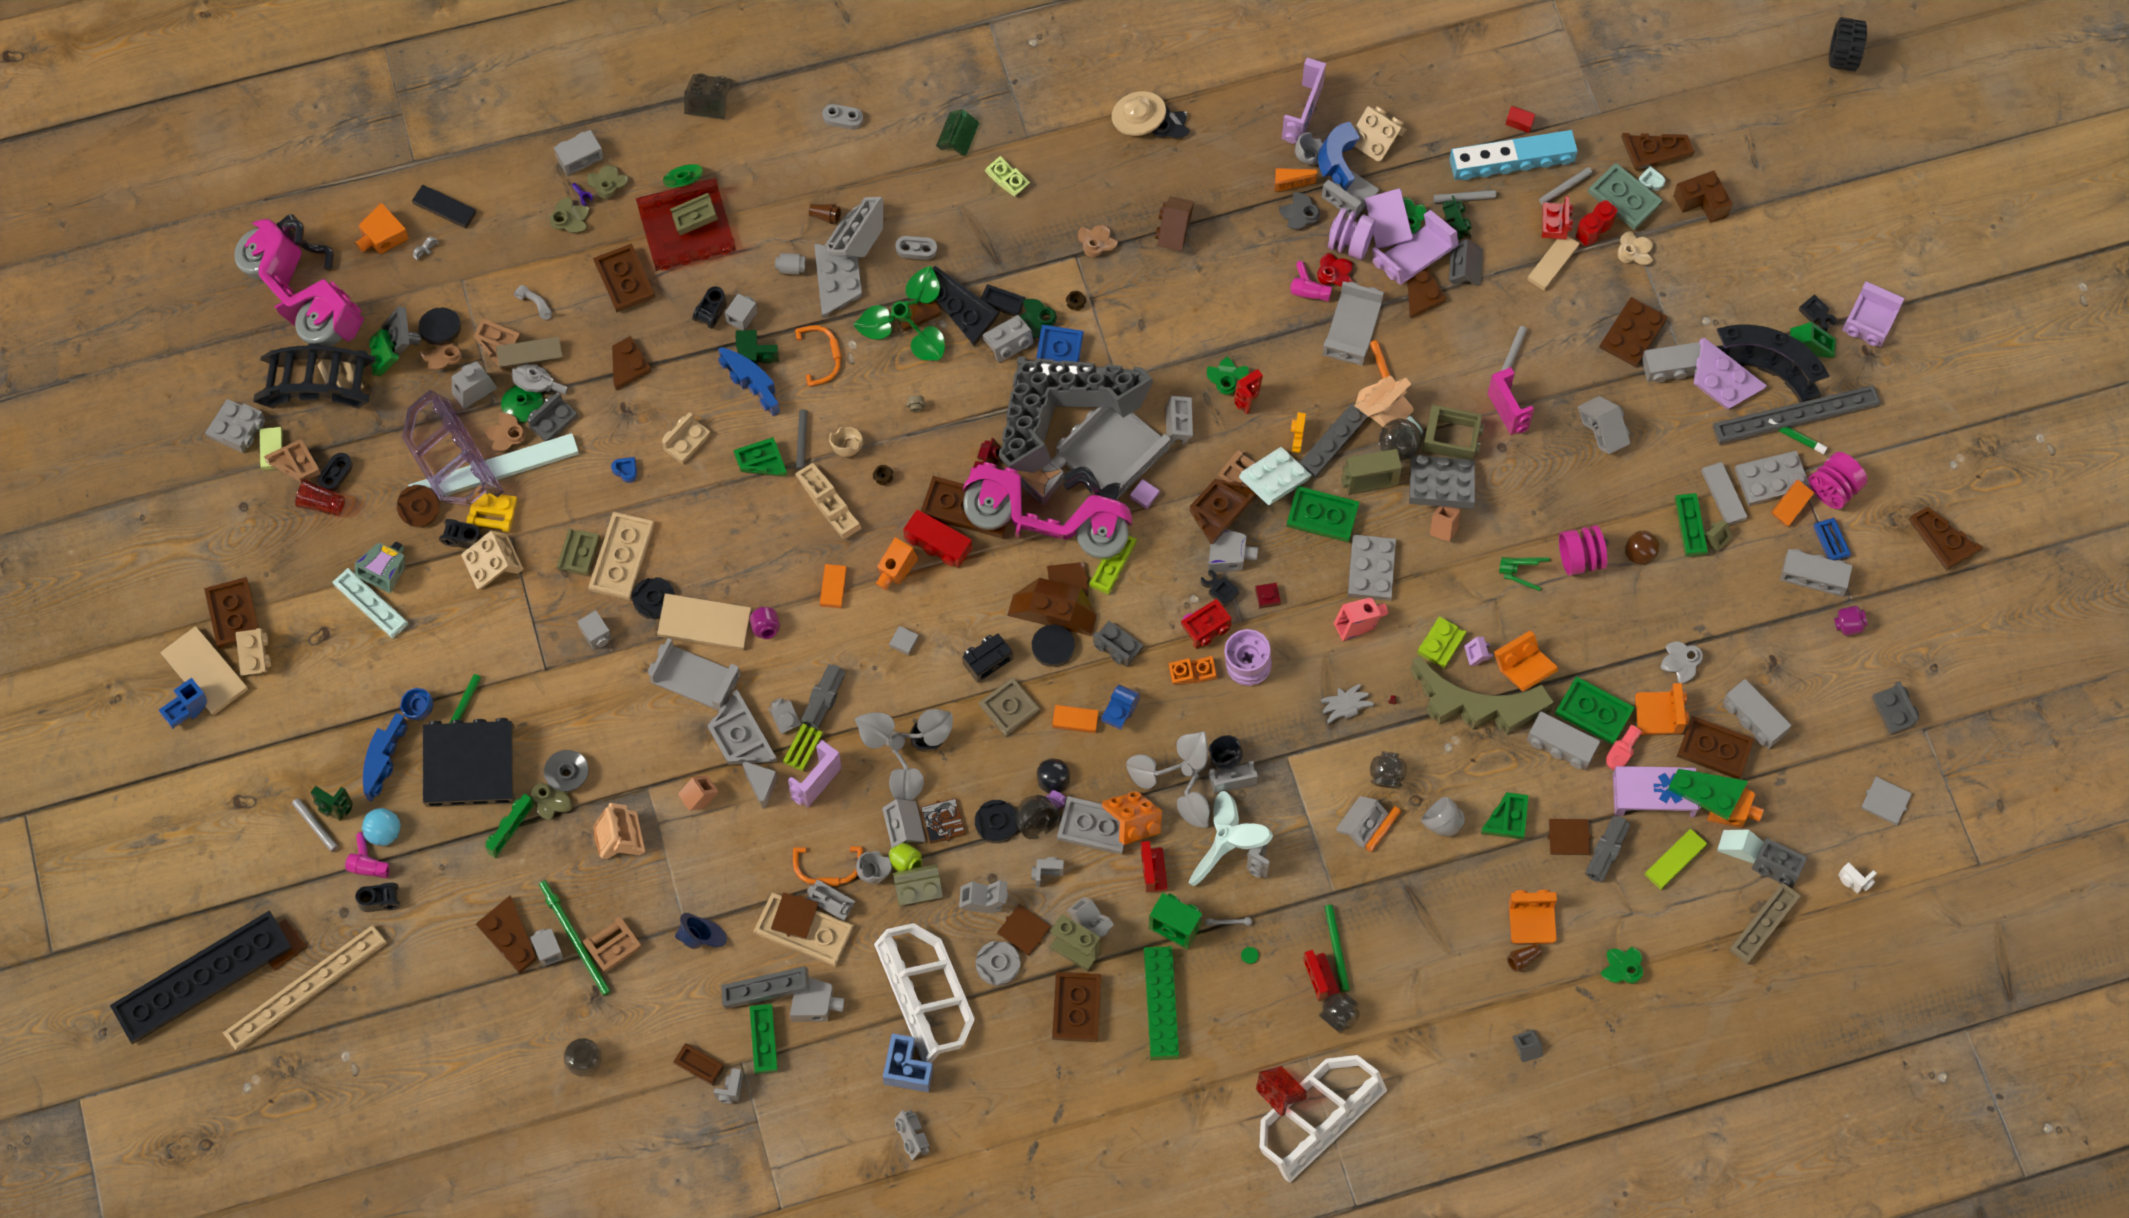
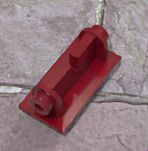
[973,438,1002,468]

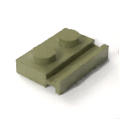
[670,193,718,235]
[557,528,600,576]
[893,864,943,906]

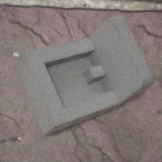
[768,698,801,734]
[1032,857,1064,887]

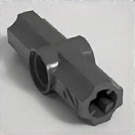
[801,664,846,730]
[1585,816,1630,883]

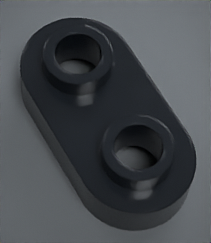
[318,453,353,492]

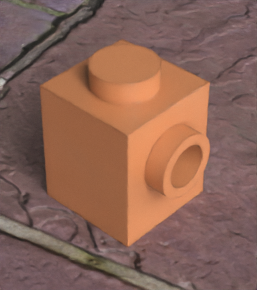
[1430,506,1461,542]
[678,775,718,811]

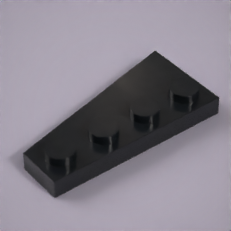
[933,266,1000,346]

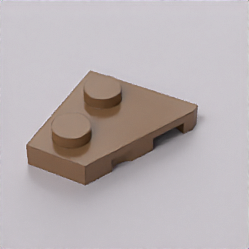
[264,439,321,483]

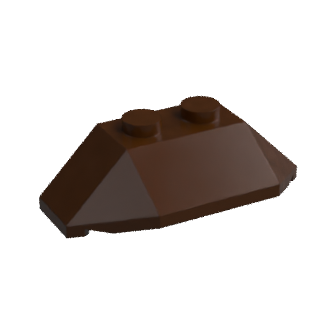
[1007,577,1097,636]

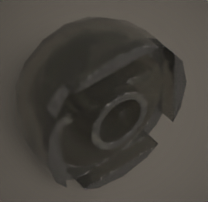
[1378,418,1421,461]
[1015,795,1060,839]

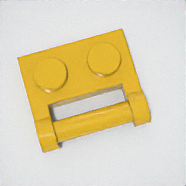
[466,491,517,533]

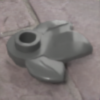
[1279,192,1320,229]

